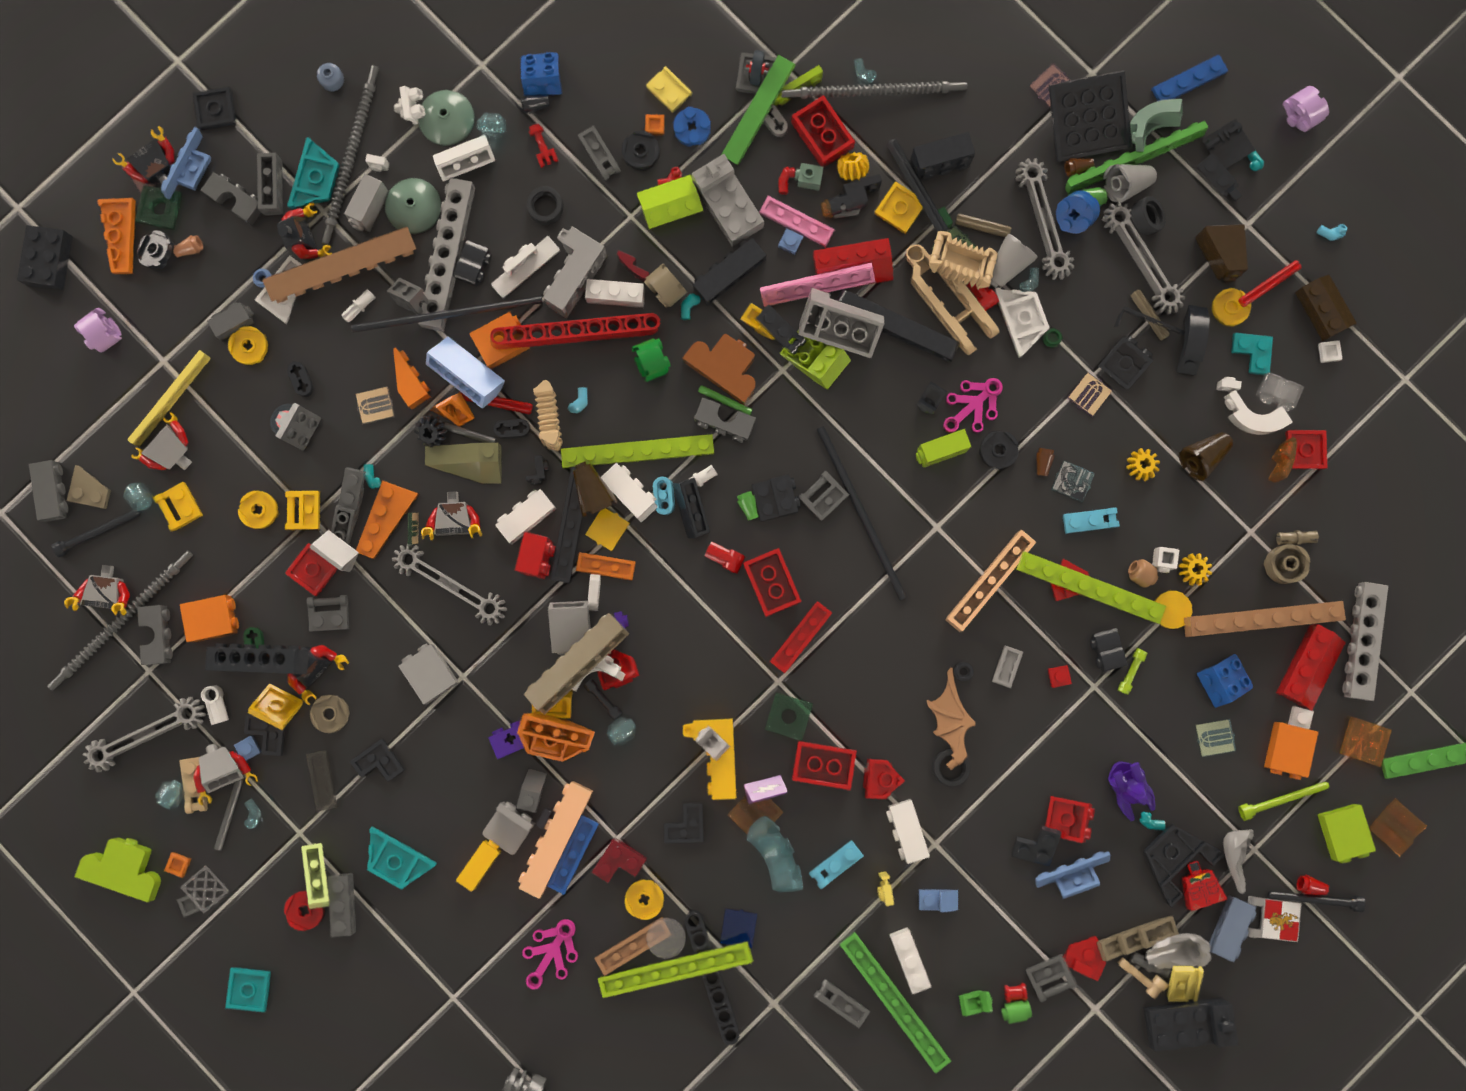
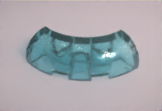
[747,816,803,892]

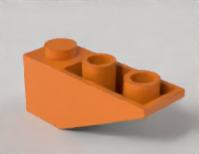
[393,347,430,409]

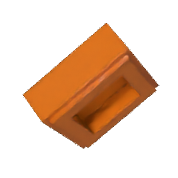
[645,115,665,135]
[164,852,191,878]

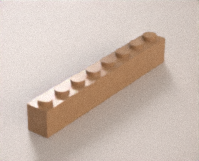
[262,226,416,303]
[1184,601,1346,637]

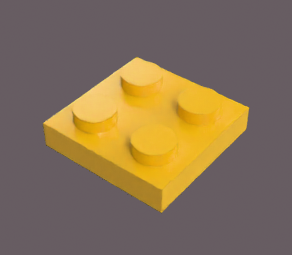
[874,181,923,234]
[248,683,303,730]

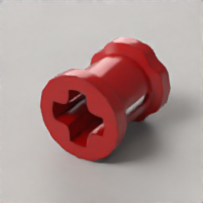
[1004,983,1027,1003]

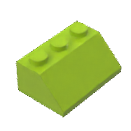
[637,175,703,229]

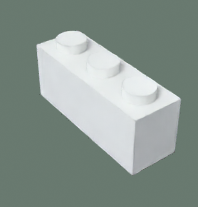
[433,135,496,181]
[585,279,645,308]
[601,463,658,522]
[495,489,556,544]
[886,799,930,864]
[889,927,931,994]

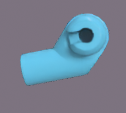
[1316,224,1347,241]
[568,387,588,413]

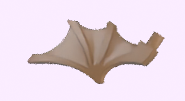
[926,667,976,770]

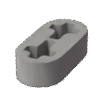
[763,105,788,137]

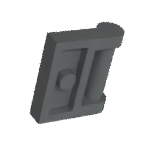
[798,471,849,522]
[307,595,349,632]
[1026,954,1078,1002]

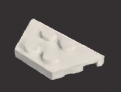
[994,288,1049,358]

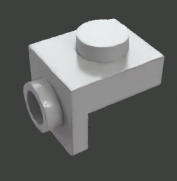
[695,726,730,761]

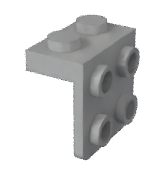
[483,801,535,855]

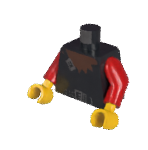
[112,126,175,185]
[277,203,332,259]
[288,645,349,705]

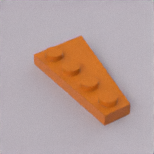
[97,198,136,274]
[356,481,419,559]

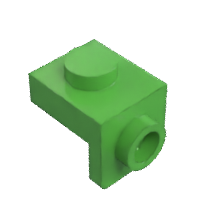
[959,990,993,1016]

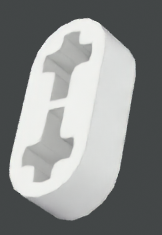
[588,574,601,611]

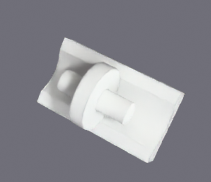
[394,86,425,125]

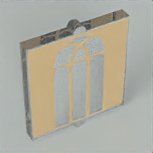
[355,386,395,424]

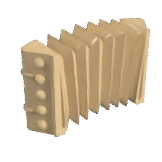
[929,231,998,289]
[533,380,563,451]

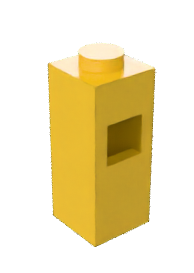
[456,840,501,892]

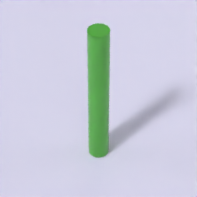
[698,385,753,415]

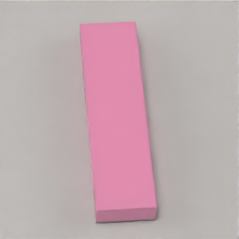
[759,196,835,248]

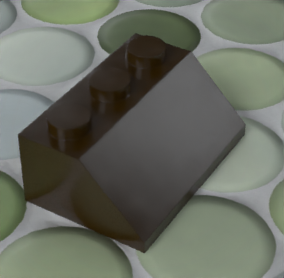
[1295,274,1357,341]

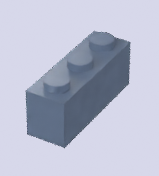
[1209,895,1256,962]

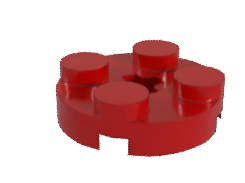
[284,890,325,931]

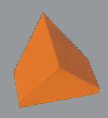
[430,392,474,427]

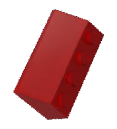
[813,238,894,287]
[1276,624,1346,711]

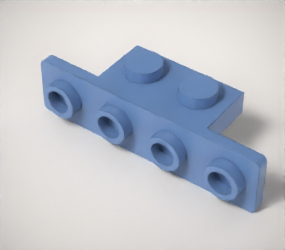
[161,127,211,199]
[1036,852,1110,899]

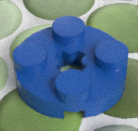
[673,107,711,146]

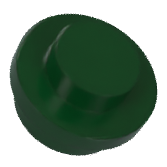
[1043,328,1062,348]

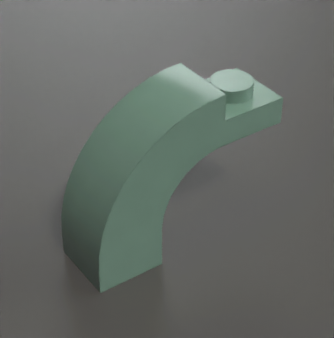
[1130,99,1183,152]

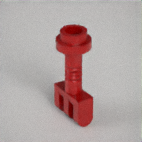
[529,124,558,168]

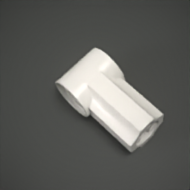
[201,686,229,725]

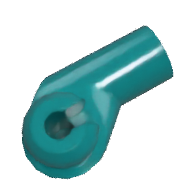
[1247,150,1264,171]
[681,294,701,320]
[1140,812,1165,830]

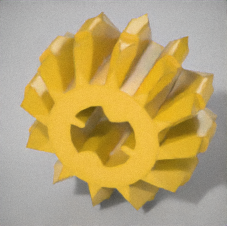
[837,152,869,181]
[1126,448,1160,481]
[1178,553,1212,586]

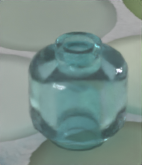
[477,112,506,138]
[123,482,153,511]
[606,717,636,746]
[155,780,185,810]

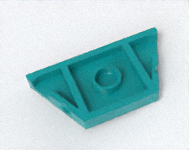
[287,137,340,208]
[367,827,437,889]

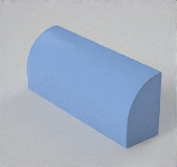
[426,337,505,408]

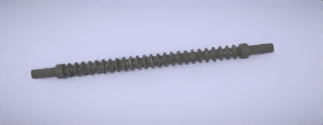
[321,66,379,245]
[781,81,967,99]
[47,550,193,691]

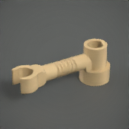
[1118,957,1169,999]

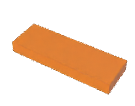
[576,552,636,581]

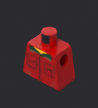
[1181,861,1227,911]

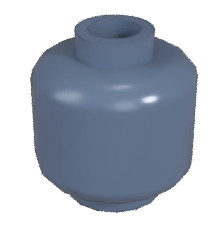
[317,63,344,91]

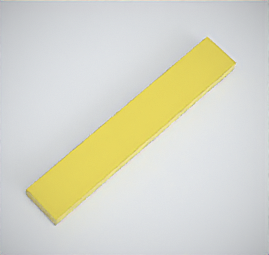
[127,350,210,446]

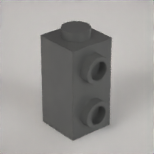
[207,302,255,341]

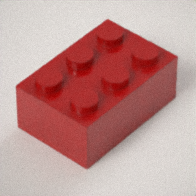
[791,95,855,168]
[515,532,556,580]
[743,548,802,618]
[792,741,857,790]

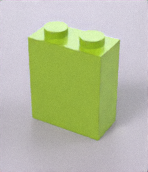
[916,429,971,468]
[1317,804,1376,864]

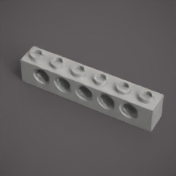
[1342,582,1388,701]

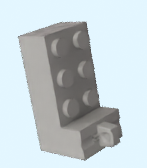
[692,154,764,247]
[543,226,607,319]
[798,288,884,358]

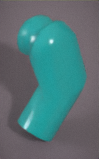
[363,464,381,489]

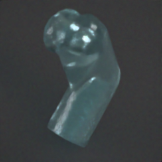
[244,799,261,829]

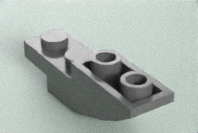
[331,467,366,545]

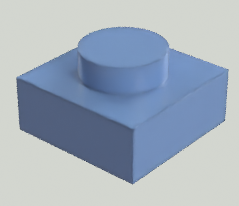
[778,228,803,255]
[234,735,262,761]

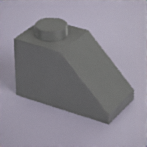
[516,769,548,812]

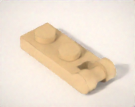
[180,757,208,814]

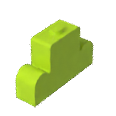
[75,837,161,902]

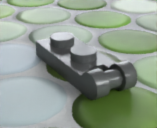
[578,126,621,181]
[814,979,870,1028]

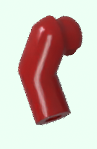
[779,166,795,194]
[657,167,682,186]

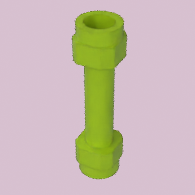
[1118,648,1147,695]

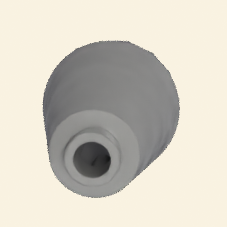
[1103,164,1157,203]
[990,234,1038,288]

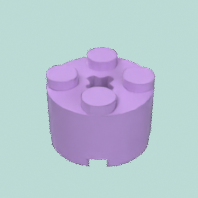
[1283,86,1329,132]
[74,308,122,352]

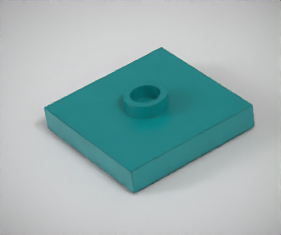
[225,967,271,1012]

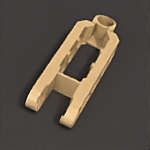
[905,244,999,355]

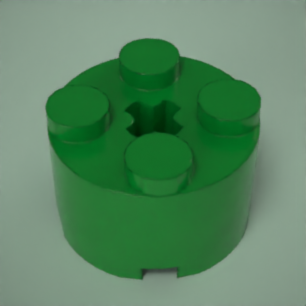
[632,338,671,382]

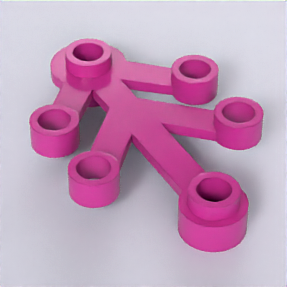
[943,378,1003,433]
[522,919,578,989]

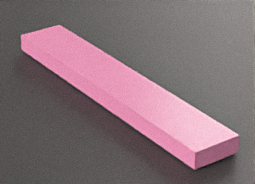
[760,263,875,307]

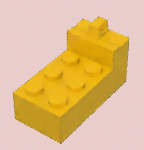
[683,719,736,800]

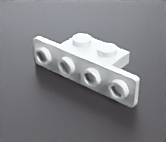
[491,236,560,298]

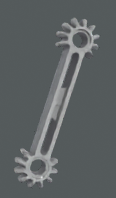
[1015,158,1074,280]
[1102,202,1185,315]
[392,543,507,625]
[82,697,207,772]

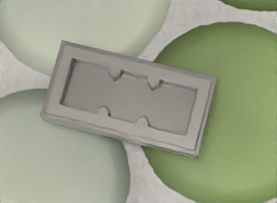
[992,645,1023,688]

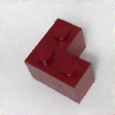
[592,837,647,883]

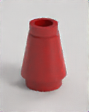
[1297,875,1329,896]

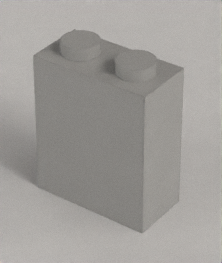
[344,173,389,232]
[548,601,591,655]
[399,643,459,705]

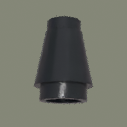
[521,95,550,114]

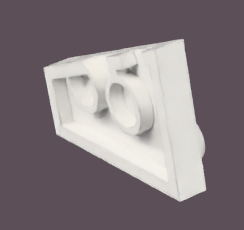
[255,256,302,324]

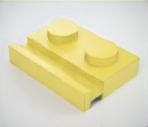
[646,66,692,113]
[877,872,894,906]
[1167,966,1204,1002]

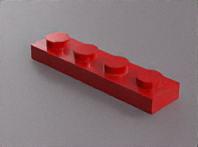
[770,601,832,673]

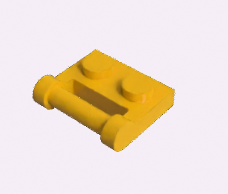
[153,482,203,532]
[285,491,320,530]

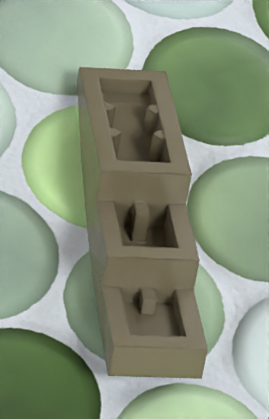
[1096,916,1179,961]

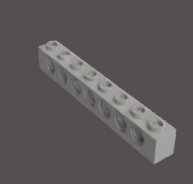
[418,178,475,332]

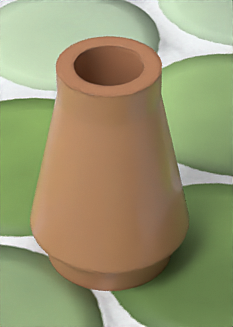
[173,235,203,257]

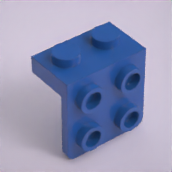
[521,52,562,97]
[1197,654,1253,708]

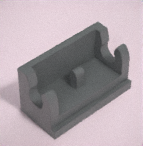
[387,277,428,315]

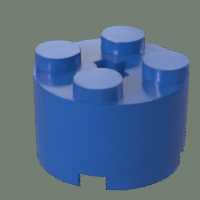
[1056,191,1100,234]

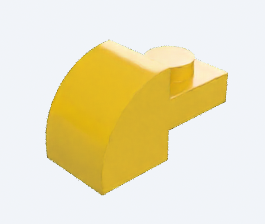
[740,303,775,340]

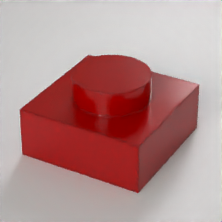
[1048,665,1072,688]

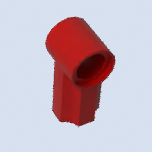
[966,282,999,311]
[704,542,745,574]

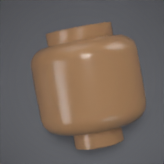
[1128,559,1158,588]

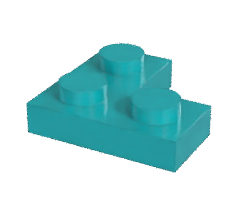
[1231,333,1273,375]

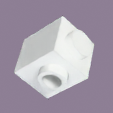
[1152,547,1179,573]

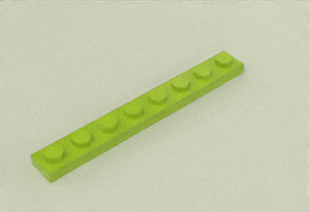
[561,434,714,469]
[1016,552,1166,624]
[598,942,753,998]

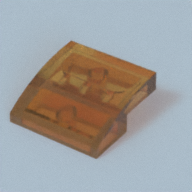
[1268,437,1297,483]
[1340,717,1392,767]
[727,795,783,842]
[1369,798,1427,856]

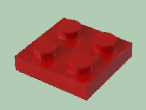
[1286,430,1327,469]
[285,543,338,596]

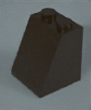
[1196,224,1248,282]

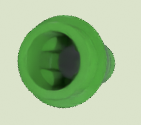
[737,491,759,521]

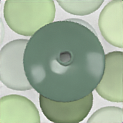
[418,90,474,146]
[385,178,442,234]

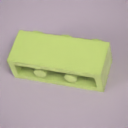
[302,843,329,909]

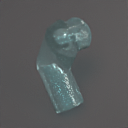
[854,58,877,83]
[1019,268,1039,292]

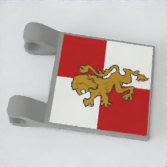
[1248,896,1302,942]

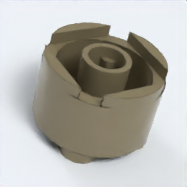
[644,263,688,308]
[1264,544,1310,584]

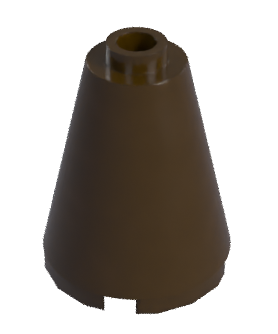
[1178,432,1233,481]
[573,461,618,517]

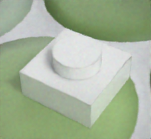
[365,154,389,172]
[1318,341,1342,363]
[1216,377,1242,392]
[1288,706,1314,729]

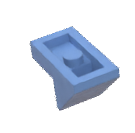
[919,889,958,912]

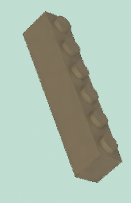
[524,613,629,715]

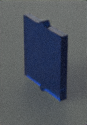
[720,909,757,948]

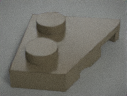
[67,465,111,509]

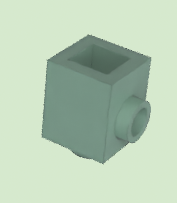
[795,163,823,190]

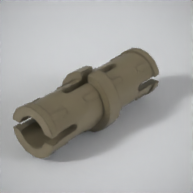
[1276,530,1319,545]

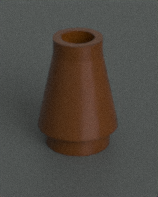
[1064,158,1094,176]
[1036,448,1055,476]

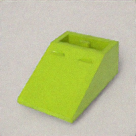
[780,330,851,390]

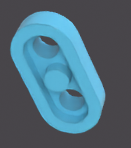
[653,476,675,515]

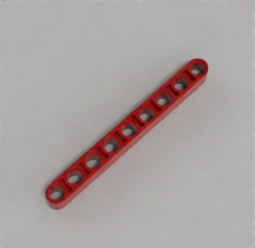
[490,313,660,350]

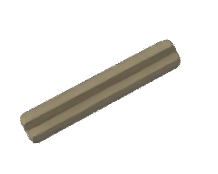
[955,214,1011,237]
[1131,290,1170,340]

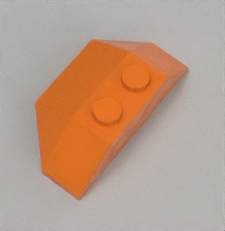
[517,713,595,762]

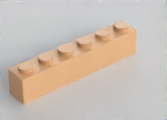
[945,530,1036,632]
[518,781,593,899]

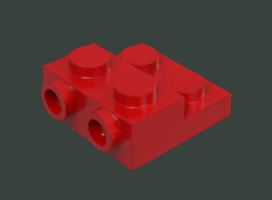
[1045,796,1095,843]

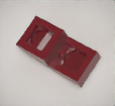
[617,250,650,282]

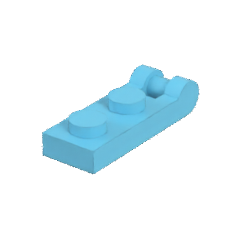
[1063,507,1120,534]
[809,840,863,889]

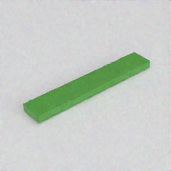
[721,55,795,165]

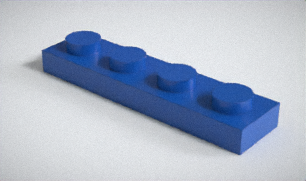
[1152,55,1228,101]
[547,815,599,895]

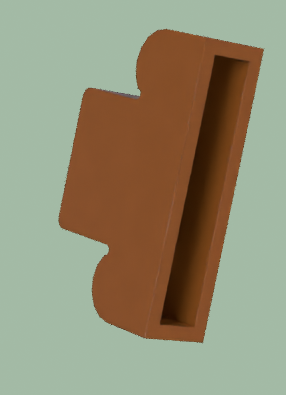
[683,334,755,405]

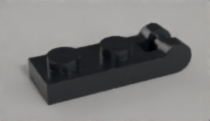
[755,305,807,356]

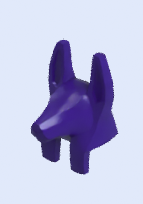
[1108,761,1155,822]

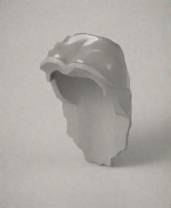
[1223,829,1254,894]
[1145,934,1211,969]

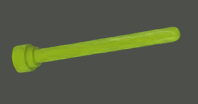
[1238,782,1329,821]

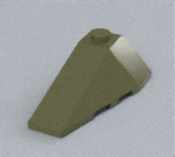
[425,443,502,484]

